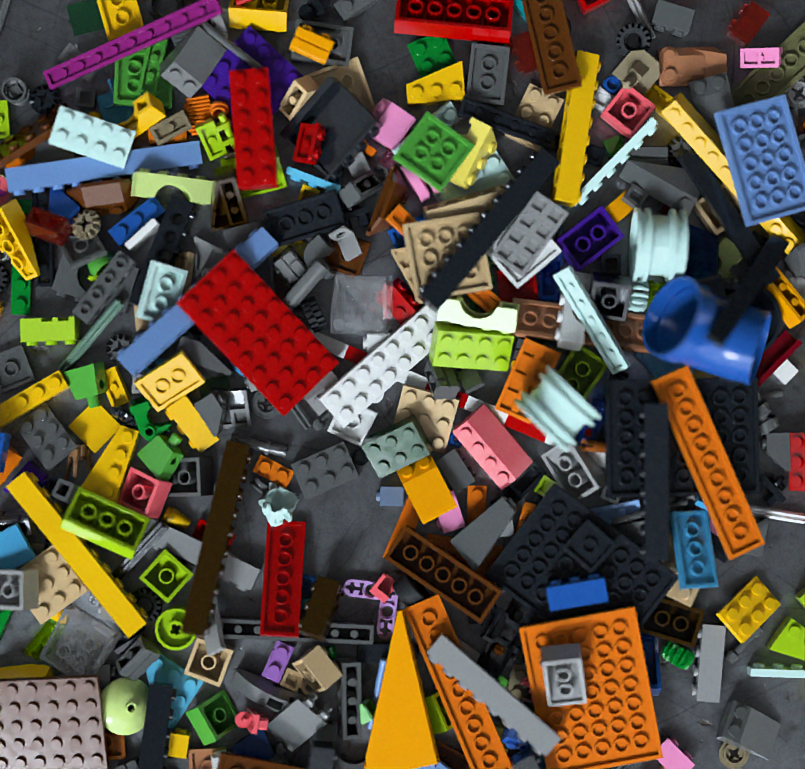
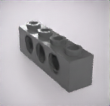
[72,250,138,325]
[336,657,362,740]

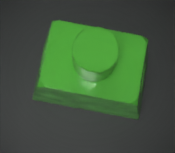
[63,361,108,408]
[137,432,183,481]

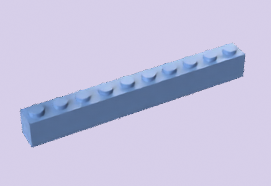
[5,140,203,196]
[117,227,278,378]

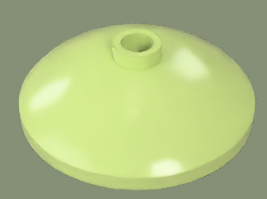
[101,677,149,735]

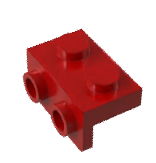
[292,122,326,165]
[376,278,423,325]

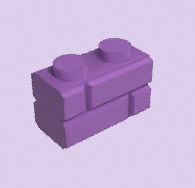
[262,641,295,683]

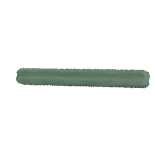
[59,298,124,372]

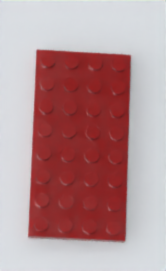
[176,249,339,416]

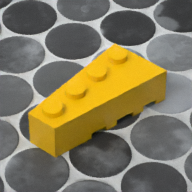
[81,425,142,504]

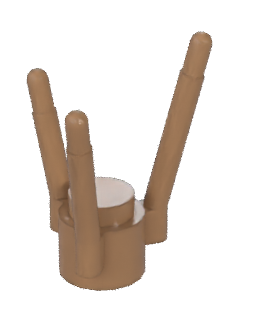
[63,445,93,481]

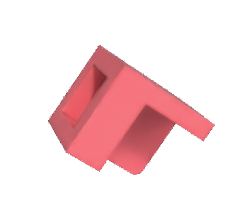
[369,572,396,603]

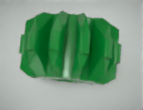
[661,640,695,670]

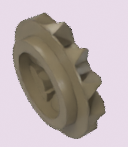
[71,209,101,240]
[718,742,750,769]

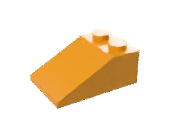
[396,454,458,524]

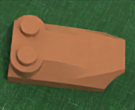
[657,46,727,88]

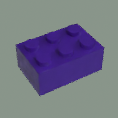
[554,205,625,272]

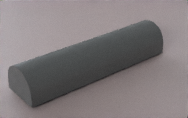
[282,258,330,312]

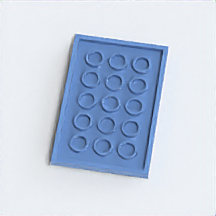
[714,94,805,227]

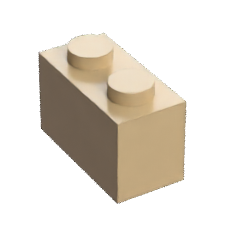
[279,75,320,121]

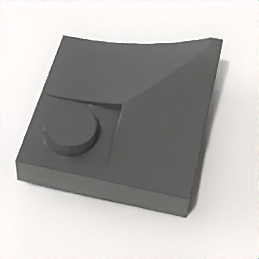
[209,387,252,428]

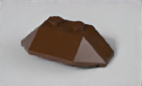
[365,162,409,237]
[65,179,141,217]

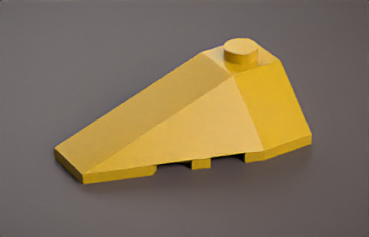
[0,198,41,281]

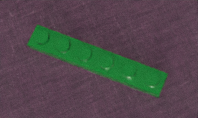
[11,199,33,315]

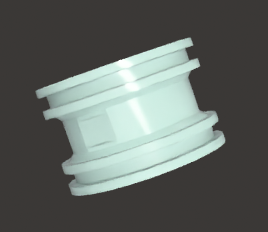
[628,207,688,283]
[513,365,602,453]

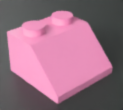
[372,98,416,150]

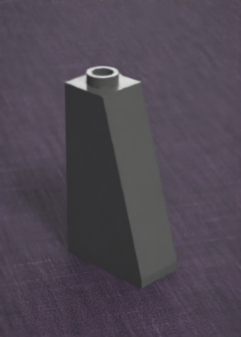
[450,496,518,571]

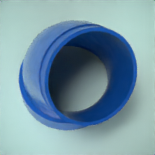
[642,276,772,386]

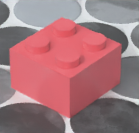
[600,88,656,140]
[117,467,173,518]

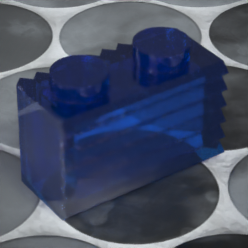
[539,261,560,301]

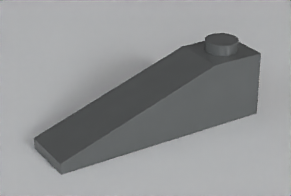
[619,160,700,216]

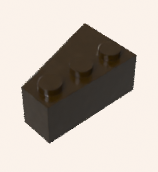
[209,164,249,232]
[298,576,345,641]

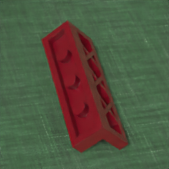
[755,330,802,388]

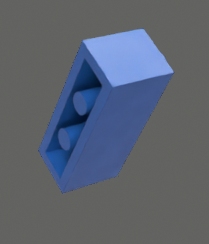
[108,197,166,248]
[546,573,608,611]

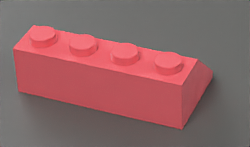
[452,403,533,490]

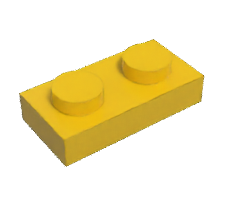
[105,366,132,407]

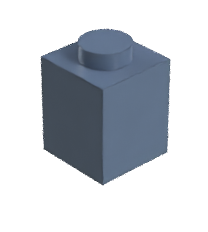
[376,485,404,506]

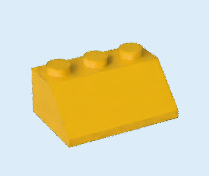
[229,0,290,32]

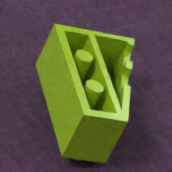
[20,316,82,346]
[765,616,805,661]

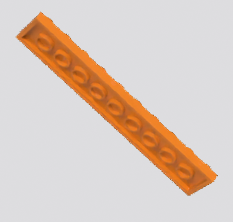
[651,365,765,560]
[403,594,513,769]

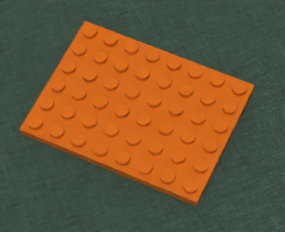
[519,605,663,769]

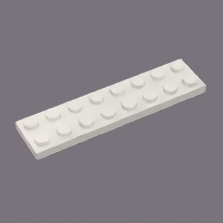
[318,305,442,428]

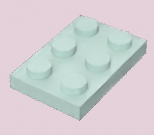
[136,261,188,321]

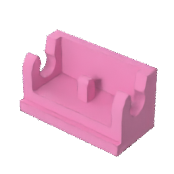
[740,47,783,68]

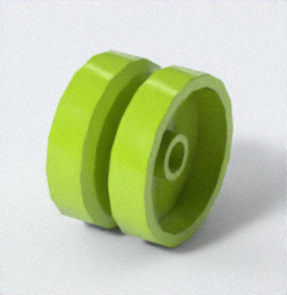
[155,605,197,650]

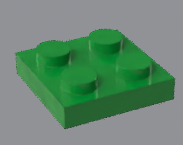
[407,36,456,78]

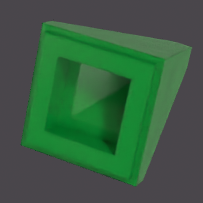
[602,135,625,159]

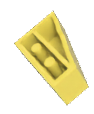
[449,118,497,190]

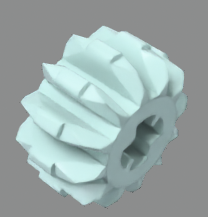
[628,279,649,312]

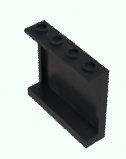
[279,76,383,182]

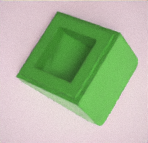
[360,696,376,725]

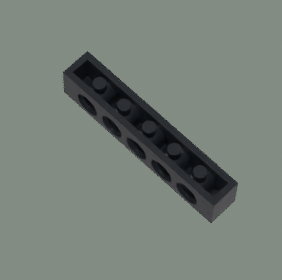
[128,195,197,307]

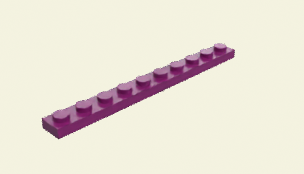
[43,0,224,90]

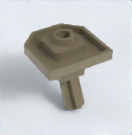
[612,49,661,96]

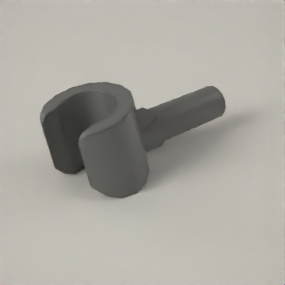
[313,411,331,431]

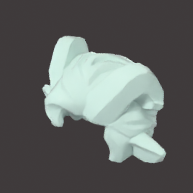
[258,482,299,527]

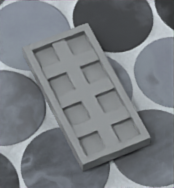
[491,191,569,277]

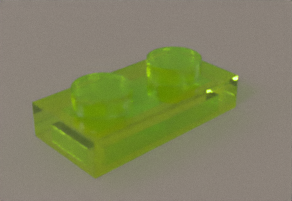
[23,621,64,661]

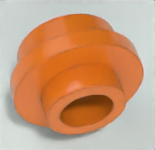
[209,101,229,119]

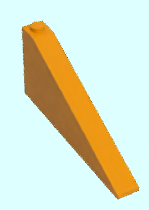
[364,609,440,769]

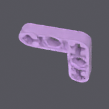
[343,578,398,639]

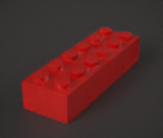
[394,0,514,44]
[229,68,279,191]

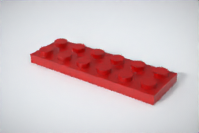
[259,521,306,638]

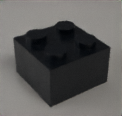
[588,272,633,321]

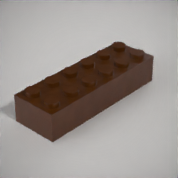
[384,524,503,624]

